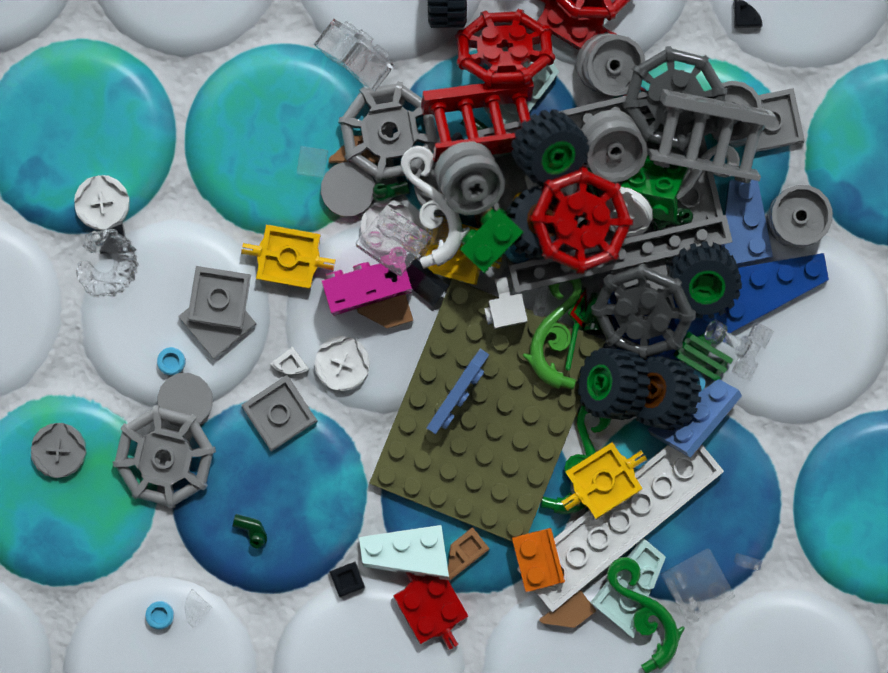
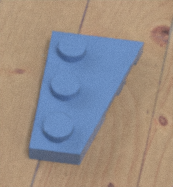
[721,180,773,264]
[427,348,490,434]
[647,379,742,458]

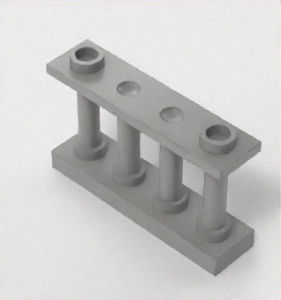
[647,89,776,183]

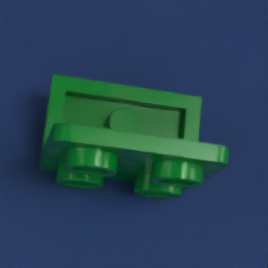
[621,152,689,222]
[460,208,524,273]

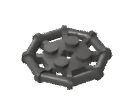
[623,46,728,151]
[591,264,696,360]

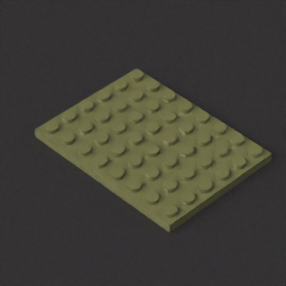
[369,279,606,542]

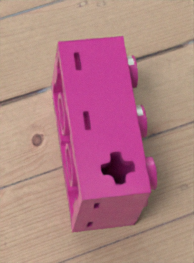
[322,254,412,316]

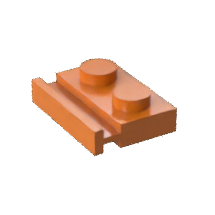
[512,528,565,592]

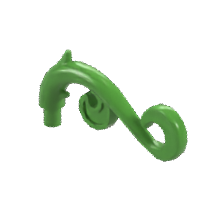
[523,278,582,390]

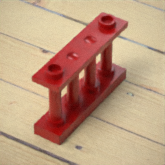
[421,79,534,163]

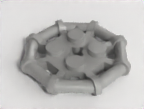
[338,81,440,182]
[112,405,216,509]

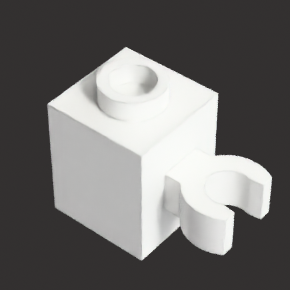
[484,277,528,329]

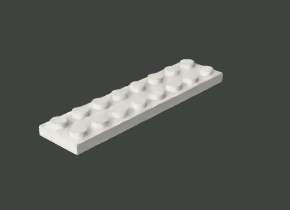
[517,445,724,612]

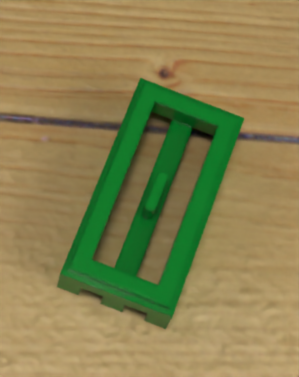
[673,331,734,381]

